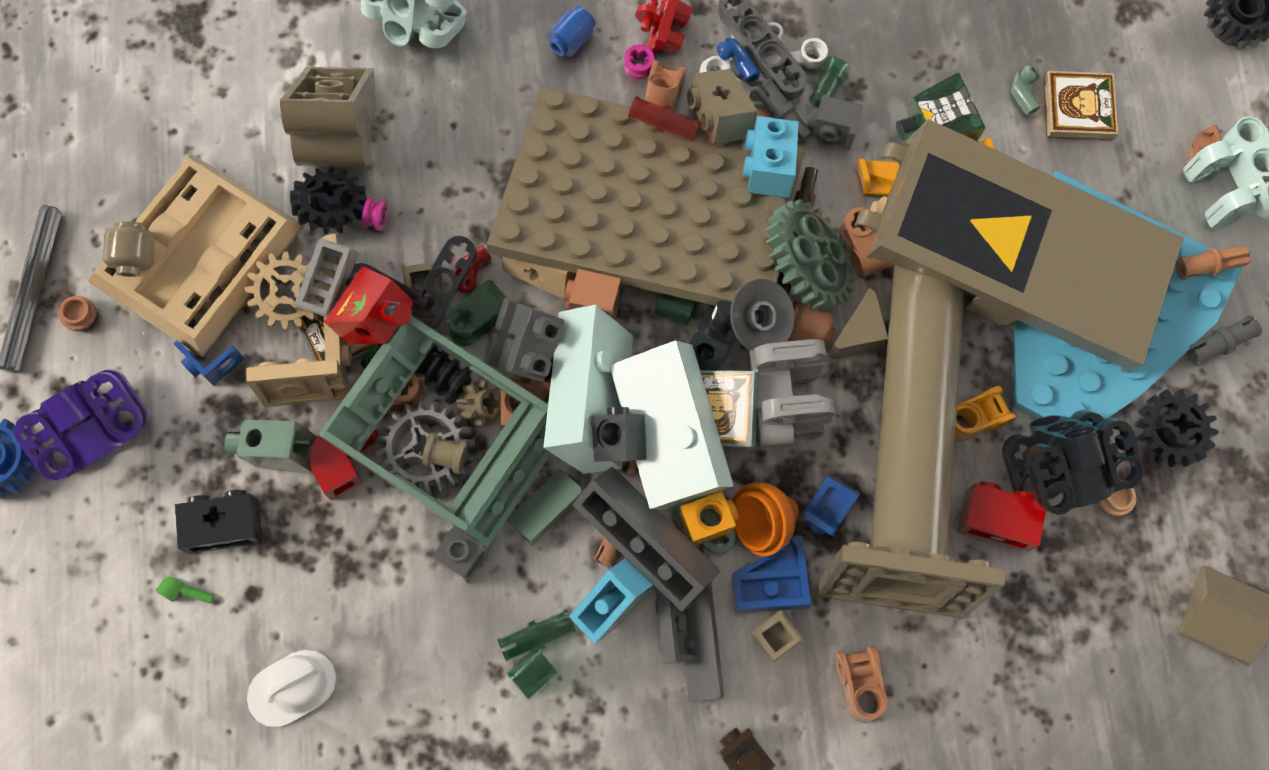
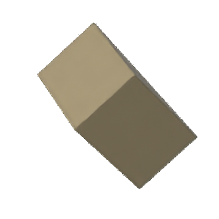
[828,288,888,359]

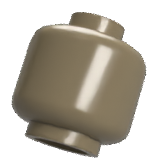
[103,221,154,277]

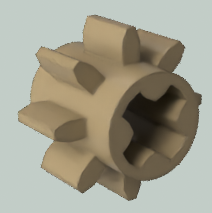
[456,381,501,426]

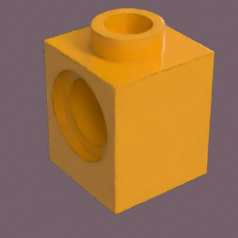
[678,491,739,546]

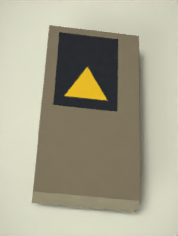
[855,119,1183,373]

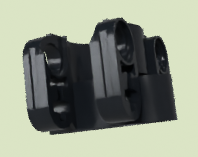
[1002,410,1144,515]

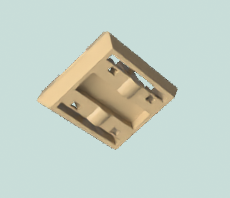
[88,153,304,358]

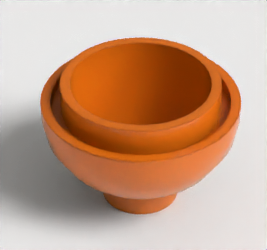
[733,482,799,557]

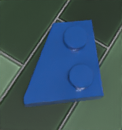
[732,535,811,613]

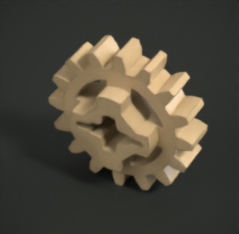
[245,251,323,330]

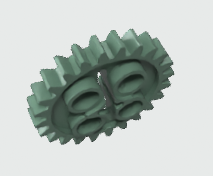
[766,199,855,312]

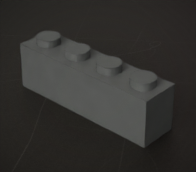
[572,466,721,612]

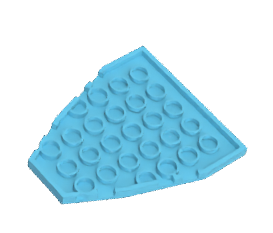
[1011,170,1243,425]

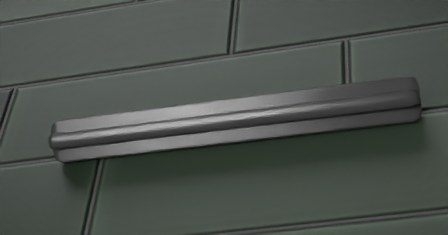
[0,205,61,373]

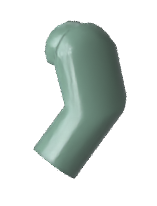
[1011,65,1041,116]

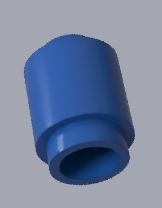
[547,6,596,57]

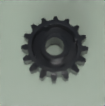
[1204,0,1269,49]

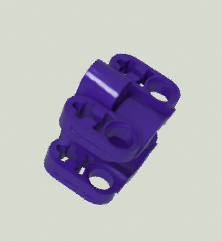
[14,369,148,480]

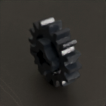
[290,167,367,235]
[1135,389,1219,468]

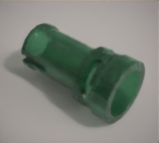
[808,56,851,108]

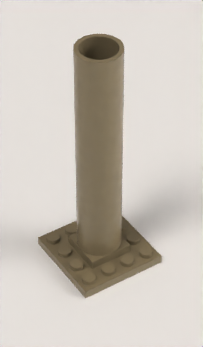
[816,265,1005,619]

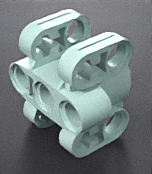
[360,0,467,48]
[1183,116,1269,230]

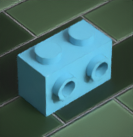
[743,116,799,198]

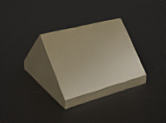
[1178,566,1269,665]

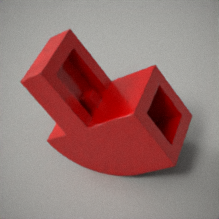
[310,429,380,500]

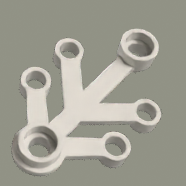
[699,22,828,108]

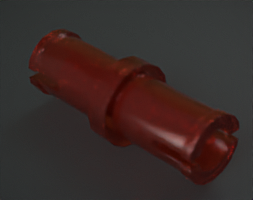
[628,96,701,142]

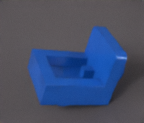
[802,473,860,536]

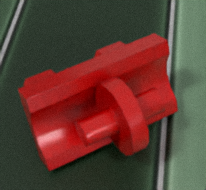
[635,0,693,55]

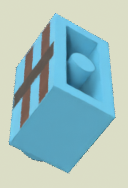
[569,558,654,644]

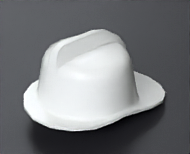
[247,650,336,727]

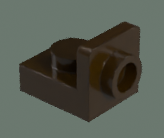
[716,727,776,770]

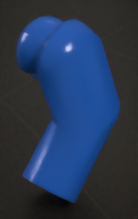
[717,38,760,83]

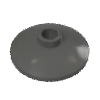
[730,279,795,351]

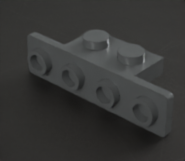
[655,547,724,702]

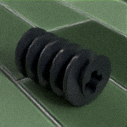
[414,345,472,405]

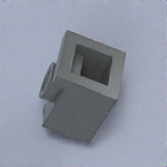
[807,95,862,150]

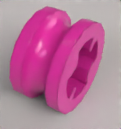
[624,44,654,79]
[362,197,388,231]

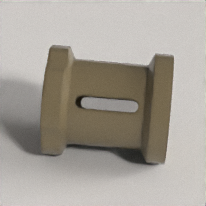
[422,432,468,474]

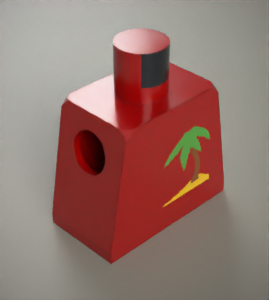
[324,267,413,344]

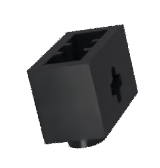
[175,490,263,554]

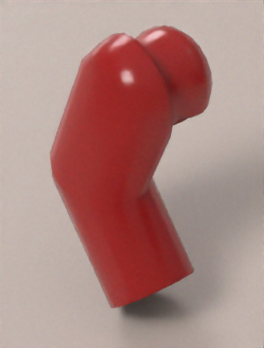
[454,245,492,293]

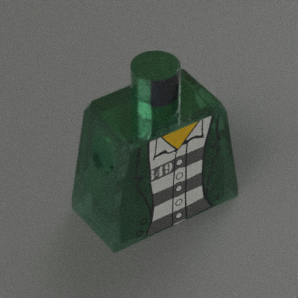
[896,73,986,142]

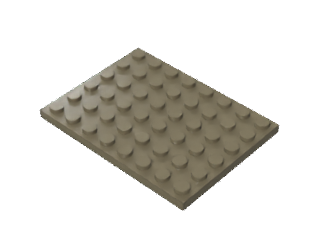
[487,87,805,315]

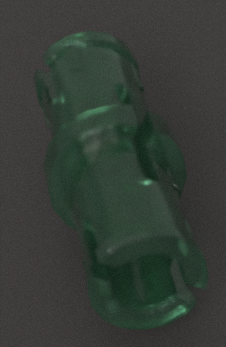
[497,609,576,662]

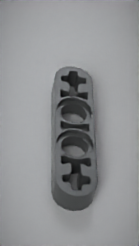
[718,0,807,100]

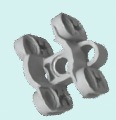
[747,339,835,448]

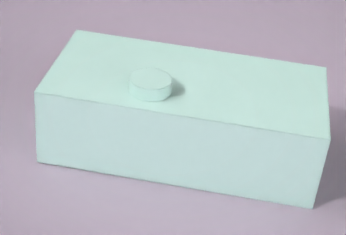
[543,305,633,474]
[610,341,734,509]

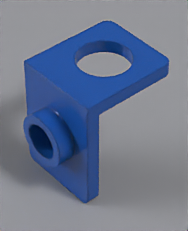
[173,340,245,386]

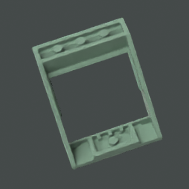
[318,316,551,548]

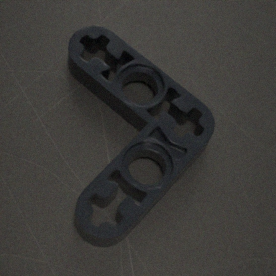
[346,236,477,329]

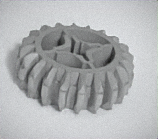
[375,400,475,497]

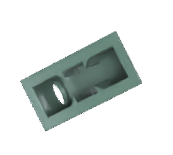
[224,420,317,474]

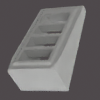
[294,238,359,317]

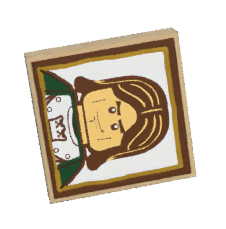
[1044,71,1118,139]

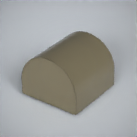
[752,609,805,663]

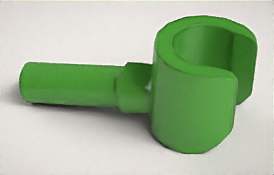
[156,577,214,604]

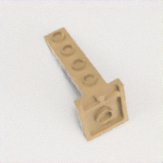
[246,234,352,407]

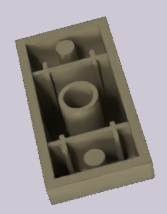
[280,66,375,168]

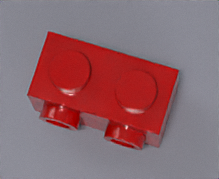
[957,481,1046,552]

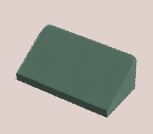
[507,469,584,545]

